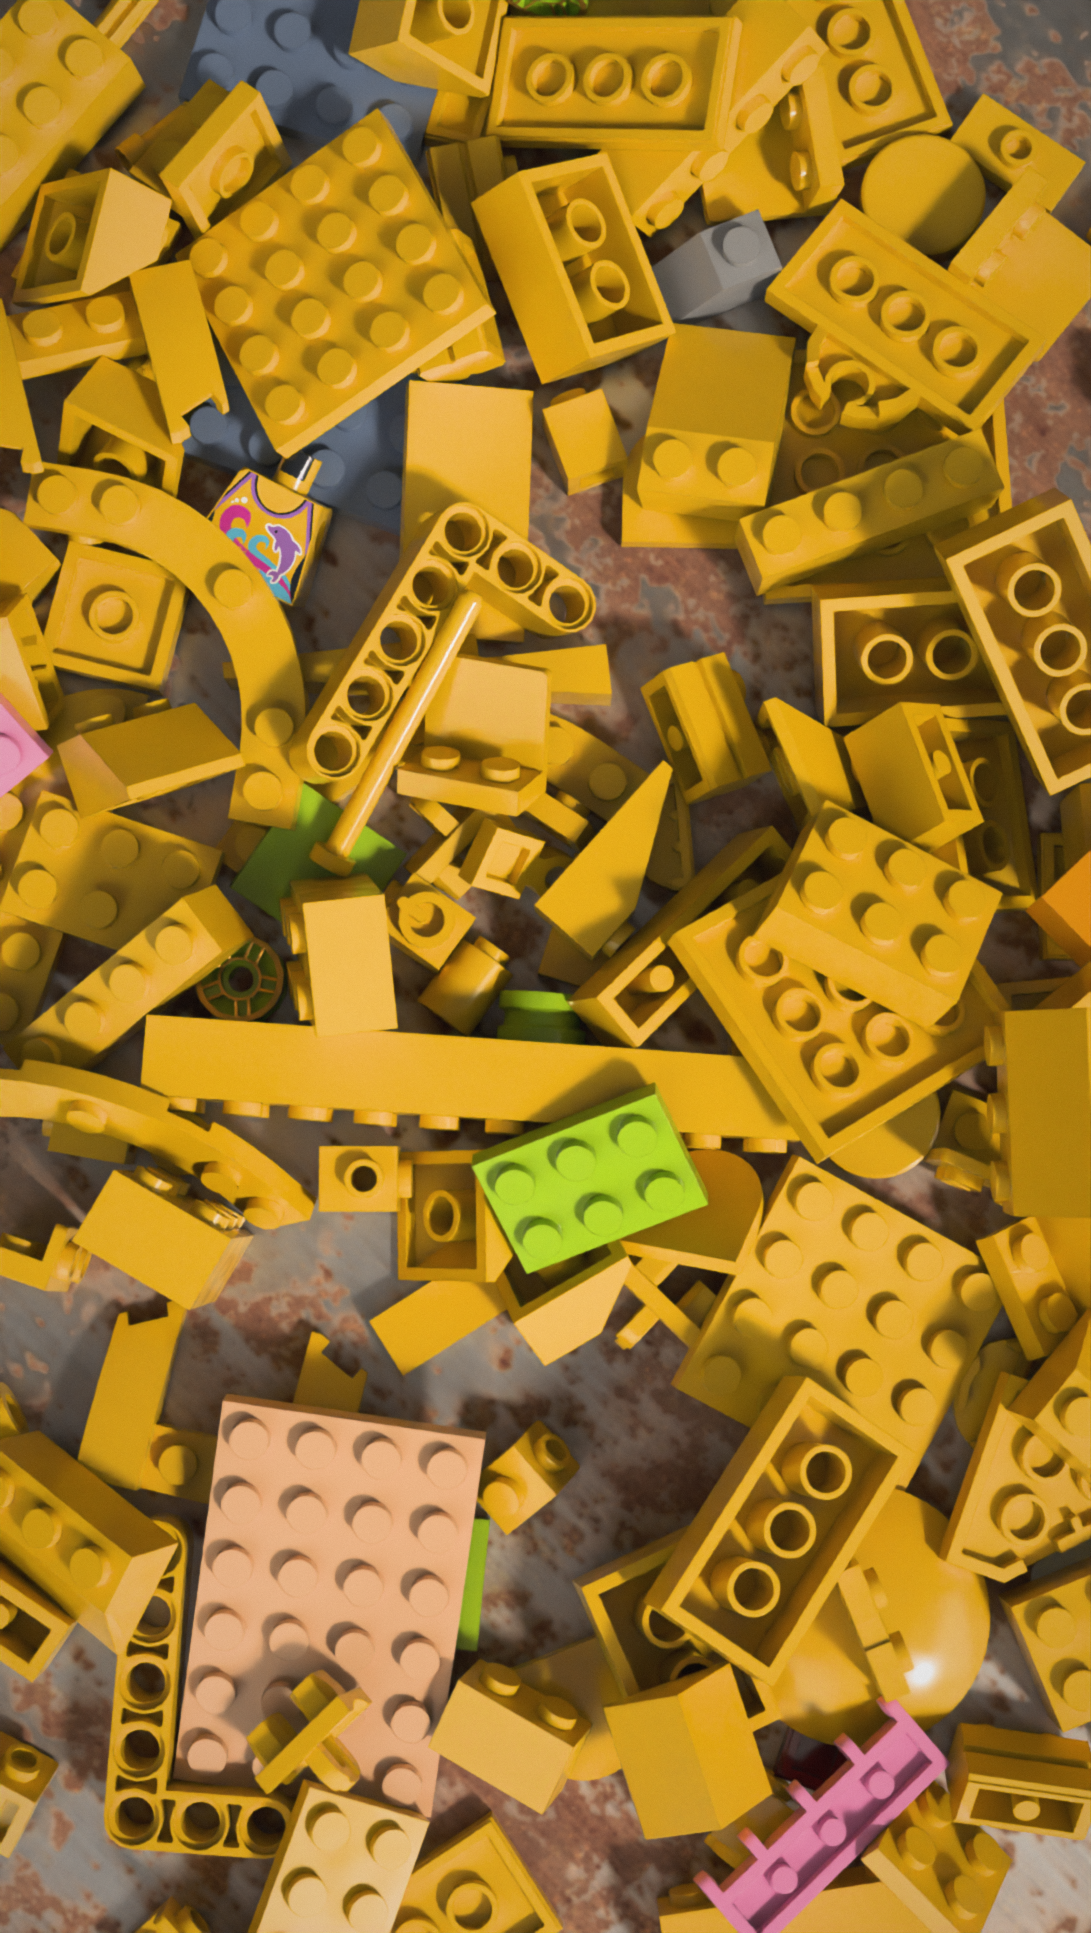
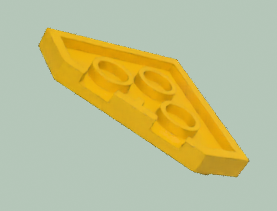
[939,1371,1091,1583]

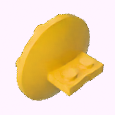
[769,1488,990,1748]

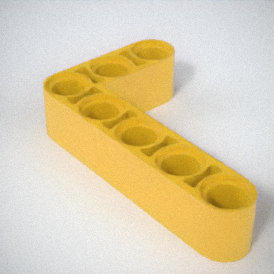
[289,502,596,784]
[104,1512,297,1859]

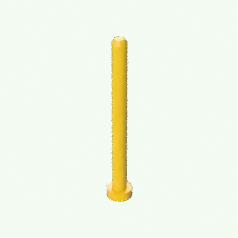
[309,588,483,877]

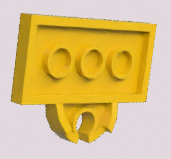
[765,198,1047,436]

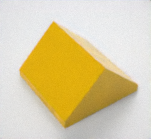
[602,1661,772,1840]

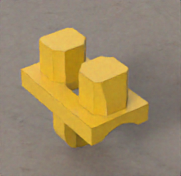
[403,797,516,900]
[614,1255,717,1350]
[246,1669,373,1794]

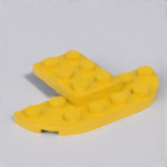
[0,689,226,1046]

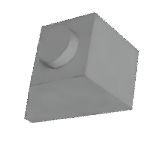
[651,209,782,325]

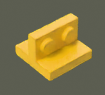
[129,79,292,240]

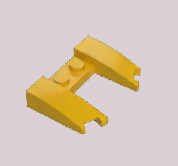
[0,259,229,474]
[77,1301,369,1504]

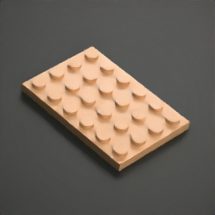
[173,1394,487,1818]

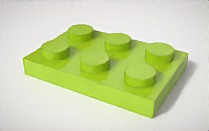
[471,1082,708,1274]

